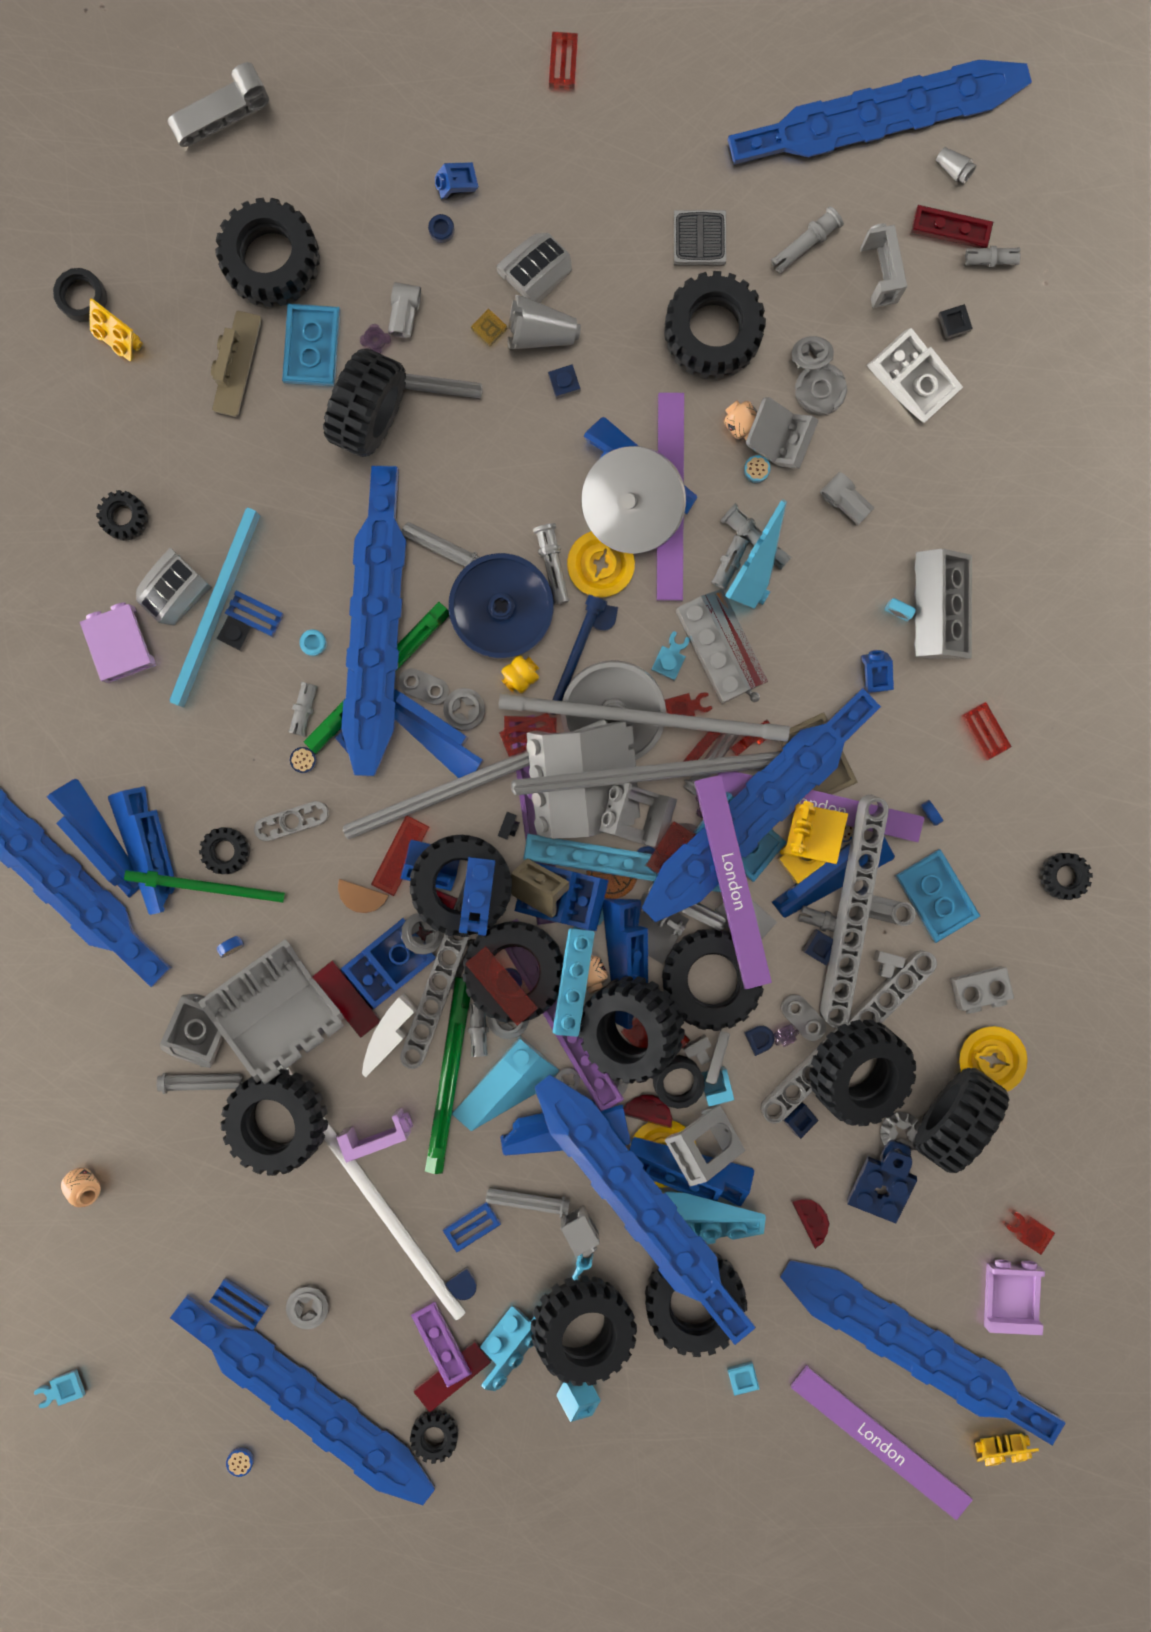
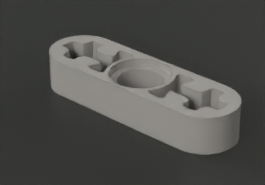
[254,801,329,841]

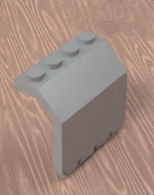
[527,721,640,839]
[198,939,344,1084]

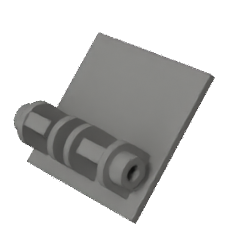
[639,893,689,964]

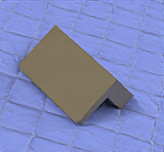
[511,858,569,918]

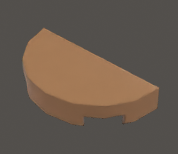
[338,879,389,913]

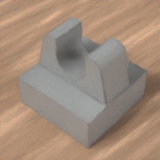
[873,950,906,979]
[682,1034,712,1065]

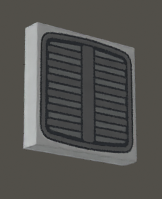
[674,210,726,265]

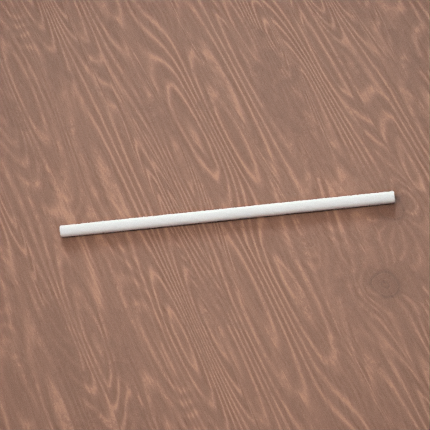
[277,1065,466,1321]

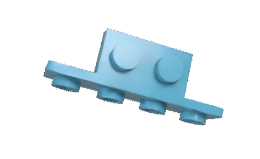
[553,928,595,1037]
[480,1306,536,1391]

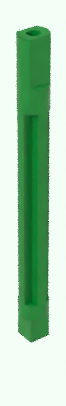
[303,601,450,754]
[425,977,470,1174]

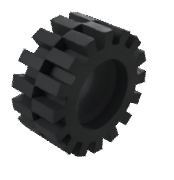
[96,490,148,541]
[199,827,250,874]
[1040,853,1093,900]
[410,1409,458,1464]

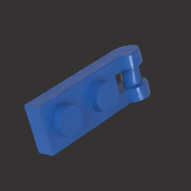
[459,857,495,936]

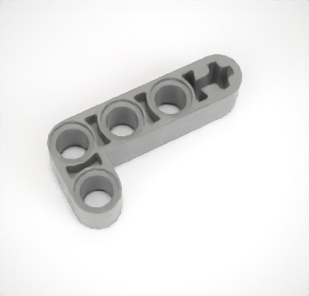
[168,62,269,147]

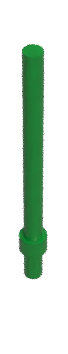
[124,870,285,903]

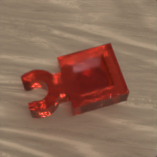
[665,692,712,717]
[730,720,770,756]
[1004,1210,1055,1255]

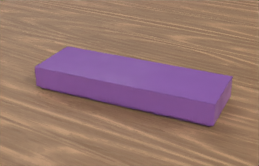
[411,1302,472,1388]

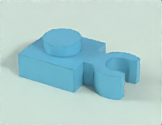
[651,631,689,681]
[34,1369,86,1408]

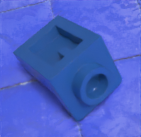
[435,162,479,199]
[862,650,894,693]

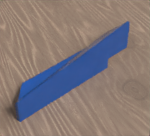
[583,417,697,514]
[394,689,484,778]
[46,779,140,898]
[108,786,175,915]
[772,837,895,918]
[602,899,648,1029]
[500,1102,630,1156]
[629,1137,754,1207]

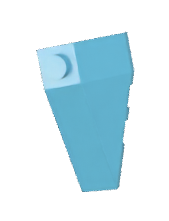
[725,499,787,609]
[452,1035,560,1131]
[665,1191,766,1245]

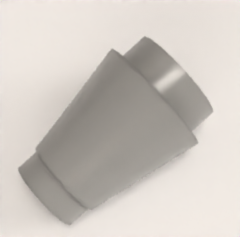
[936,147,976,183]

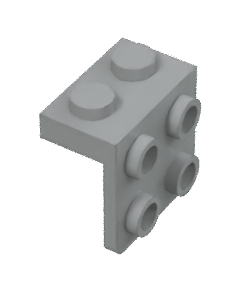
[746,397,819,469]

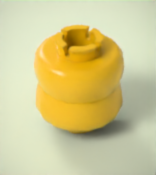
[501,655,540,694]

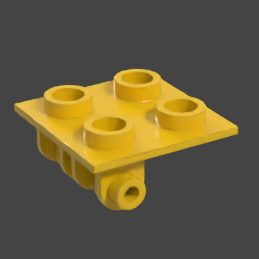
[90,298,143,362]
[785,801,848,864]
[975,1433,1039,1466]

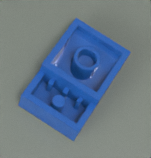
[514,862,609,931]
[341,918,436,1010]

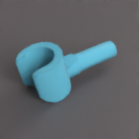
[572,1253,594,1280]

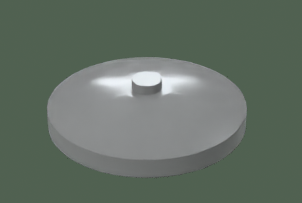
[582,446,686,553]
[561,660,666,760]

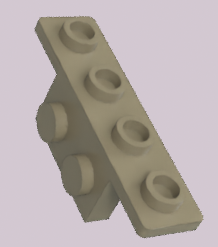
[211,311,262,417]

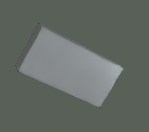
[705,1031,730,1085]

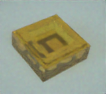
[471,308,508,347]

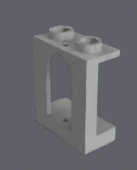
[860,223,907,308]
[599,783,677,850]
[665,1105,745,1186]

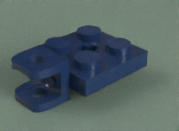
[847,1140,917,1224]

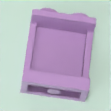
[80,602,156,683]
[337,1108,413,1163]
[984,1259,1045,1335]

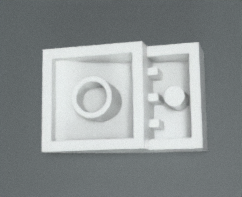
[867,328,963,423]
[362,994,418,1077]

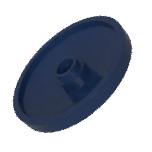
[449,553,554,659]

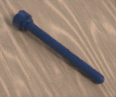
[550,594,608,715]

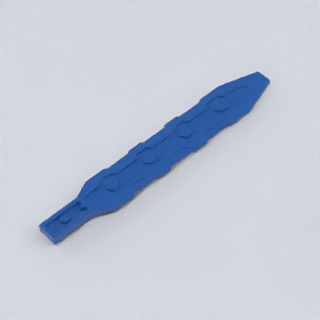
[727,59,1032,165]
[341,466,406,776]
[642,688,881,922]
[0,788,171,987]
[534,1075,756,1345]
[780,1260,1065,1446]
[170,1295,435,1505]

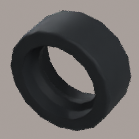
[53,268,107,322]
[653,1055,705,1109]

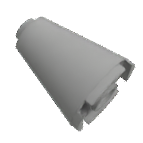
[508,295,581,349]

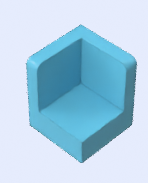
[701,1066,734,1106]
[557,1381,601,1422]

